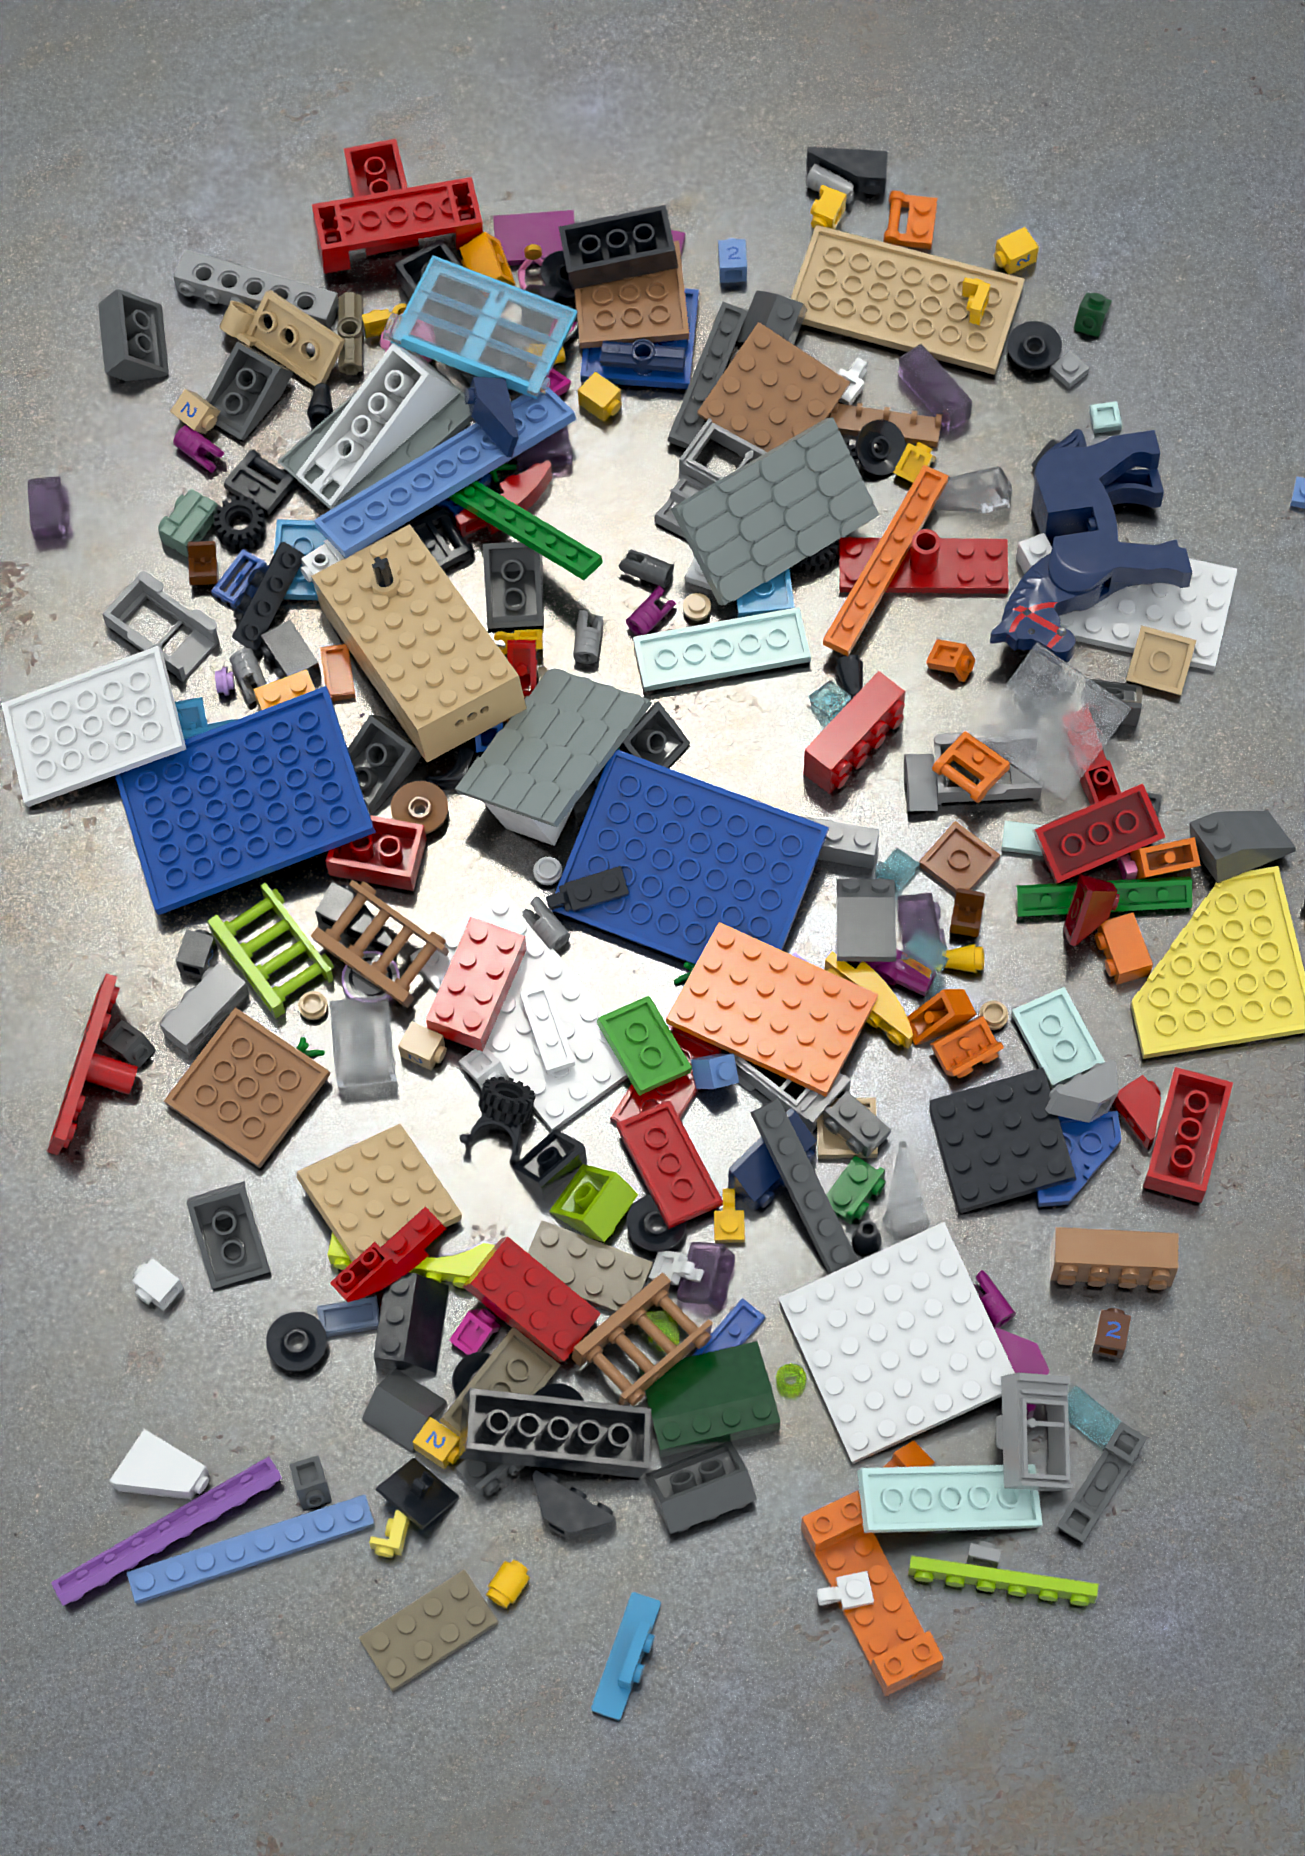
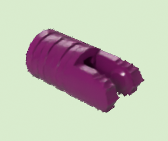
[173,425,225,473]
[626,586,677,636]
[973,1270,1016,1328]

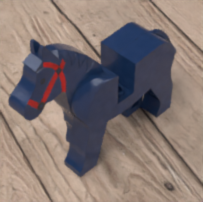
[990,429,1192,665]

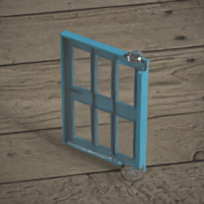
[383,256,578,399]

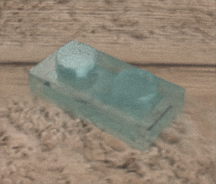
[1068,1385,1122,1449]

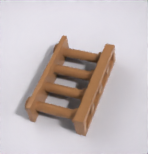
[310,880,449,1008]
[572,1272,713,1406]

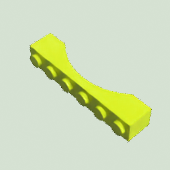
[328,1232,495,1288]

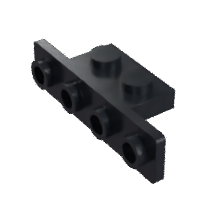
[232,542,305,651]

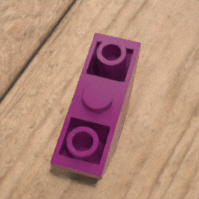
[994,1327,1050,1420]

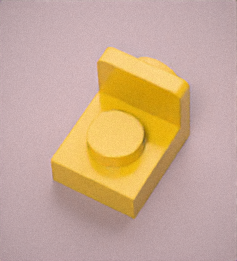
[962,277,991,326]
[893,442,936,483]

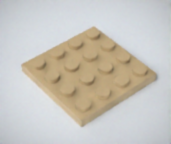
[296,1123,462,1262]

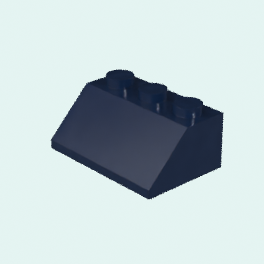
[728,1107,817,1212]

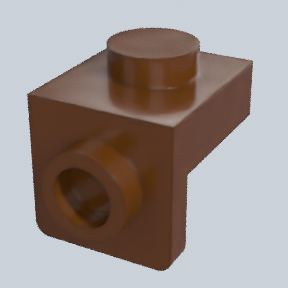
[187,541,218,585]
[949,888,985,937]

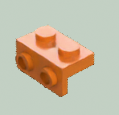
[930,1016,1004,1078]

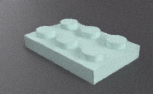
[1011,987,1105,1089]

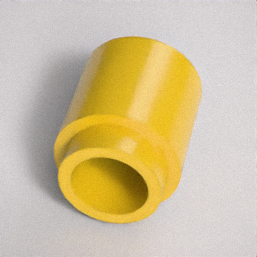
[486,1560,530,1609]

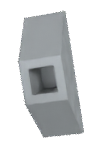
[1045,1059,1119,1123]

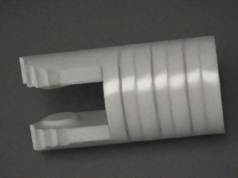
[805,164,854,204]
[573,610,603,664]
[229,648,267,704]
[522,896,571,950]

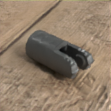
[618,549,674,588]

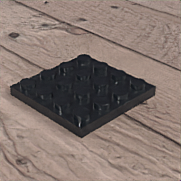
[929,1067,1077,1213]

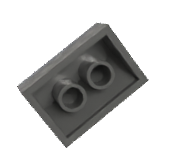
[98,288,169,381]
[645,1441,757,1534]

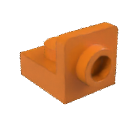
[926,639,975,682]

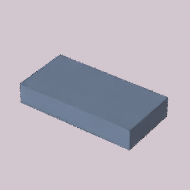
[317,1296,380,1337]

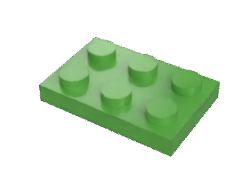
[596,995,692,1096]

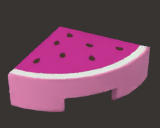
[1117,855,1138,880]

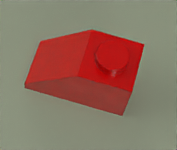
[1112,1075,1161,1150]

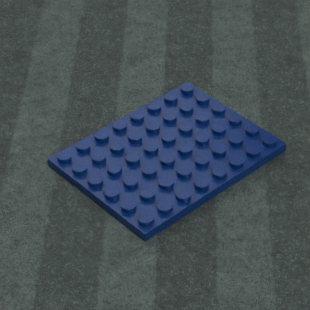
[115,686,376,915]
[549,750,829,965]

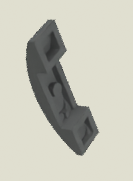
[1056,1422,1148,1543]

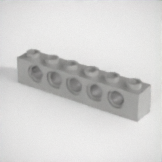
[173,250,339,329]

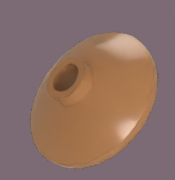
[391,781,448,834]

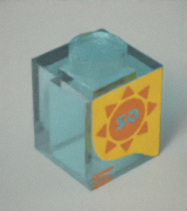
[900,928,949,979]

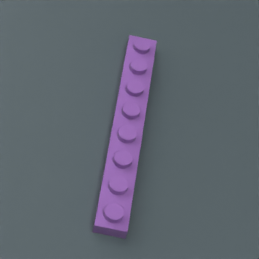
[51,1456,282,1606]

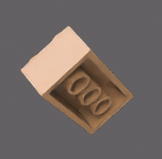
[1050,1227,1178,1290]

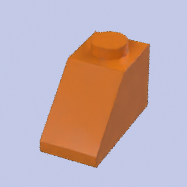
[907,989,977,1045]

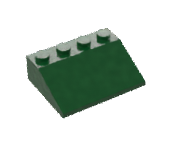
[639,1341,780,1458]

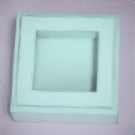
[1089,401,1122,433]

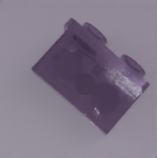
[676,1241,735,1311]

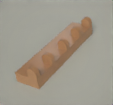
[830,402,942,447]

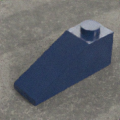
[465,377,518,458]

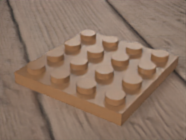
[574,241,689,349]
[697,322,851,452]
[164,1007,331,1169]

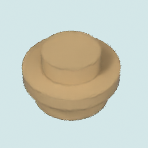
[683,593,711,621]
[298,991,328,1020]
[979,1001,1008,1030]

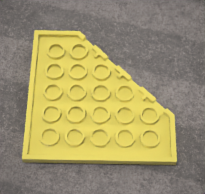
[1131,866,1305,1059]

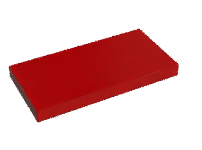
[610,1025,722,1124]
[616,1100,723,1229]

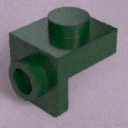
[1073,292,1112,337]

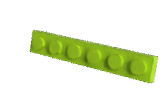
[908,1556,1099,1606]

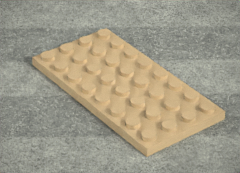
[790,225,1025,375]

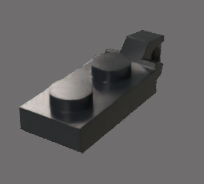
[546,866,630,912]

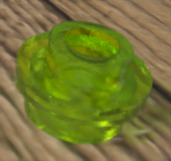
[776,1363,806,1394]

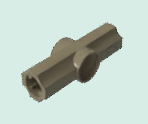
[337,292,364,375]

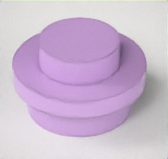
[215,667,235,695]

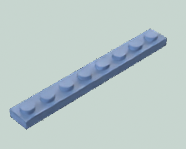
[127,1494,375,1604]

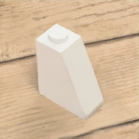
[109,1429,209,1500]

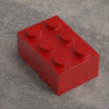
[326,815,427,891]

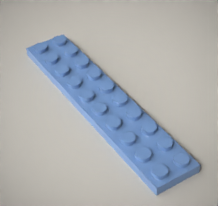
[314,383,576,558]

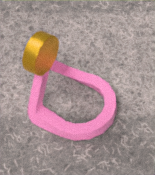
[518,244,545,290]

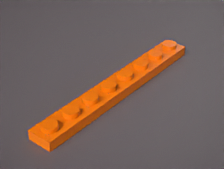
[823,465,949,656]

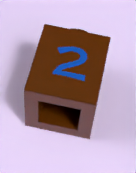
[1092,1308,1131,1359]

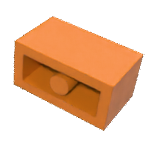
[1130,837,1201,879]
[1095,913,1153,985]

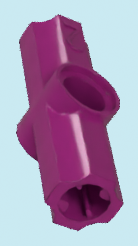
[849,948,936,996]

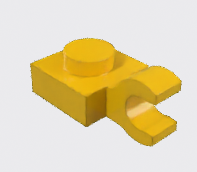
[362,304,407,338]
[494,629,543,655]
[714,1188,745,1243]

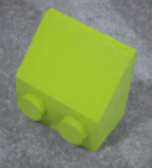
[549,1164,638,1242]

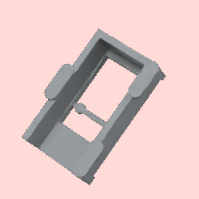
[678,418,767,486]
[102,571,219,682]
[932,729,1042,805]
[734,1055,851,1134]
[995,1373,1073,1492]

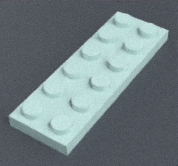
[633,607,811,692]
[857,1464,1043,1533]

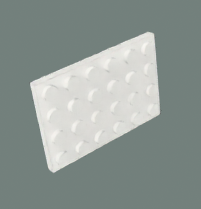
[1059,558,1237,672]
[1,646,186,807]

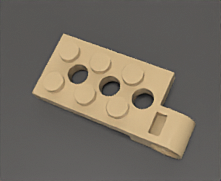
[219,290,346,386]

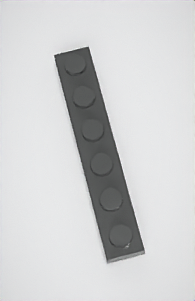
[667,301,748,449]
[750,1099,858,1274]

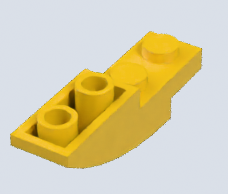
[824,951,913,1049]

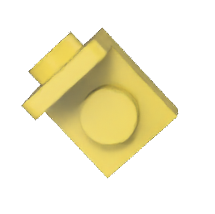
[369,1510,410,1558]

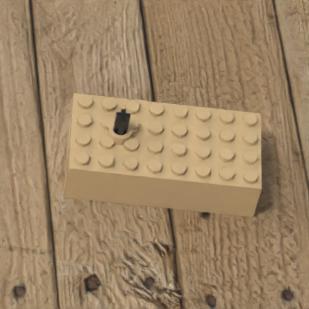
[311,524,527,762]

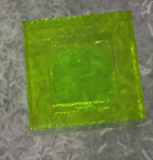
[647,1311,679,1345]

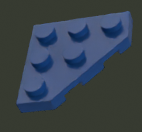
[1037,1111,1121,1207]

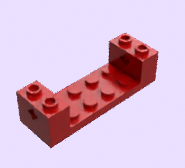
[312,177,483,274]

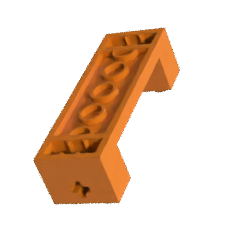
[801,1490,944,1696]

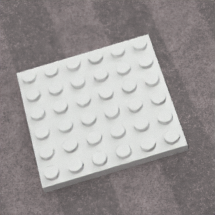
[779,1222,1015,1464]

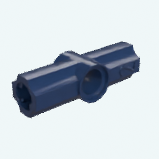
[601,339,685,375]

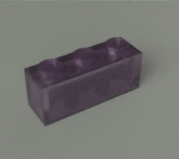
[898,344,973,432]

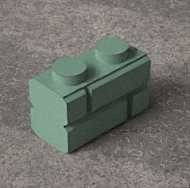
[158,488,218,557]

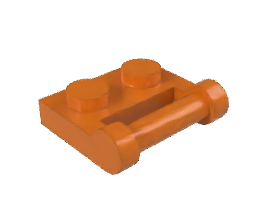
[883,191,938,249]
[932,731,1010,803]

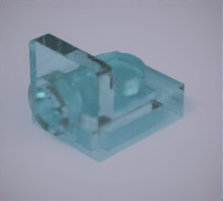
[808,680,852,722]
[875,847,920,893]

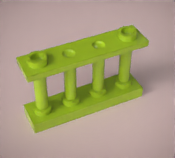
[207,882,334,1019]

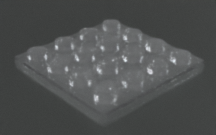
[970,643,1132,802]

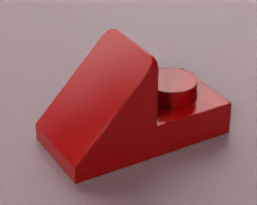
[507,640,538,698]

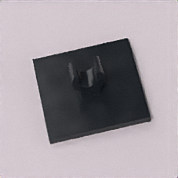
[376,1457,459,1530]

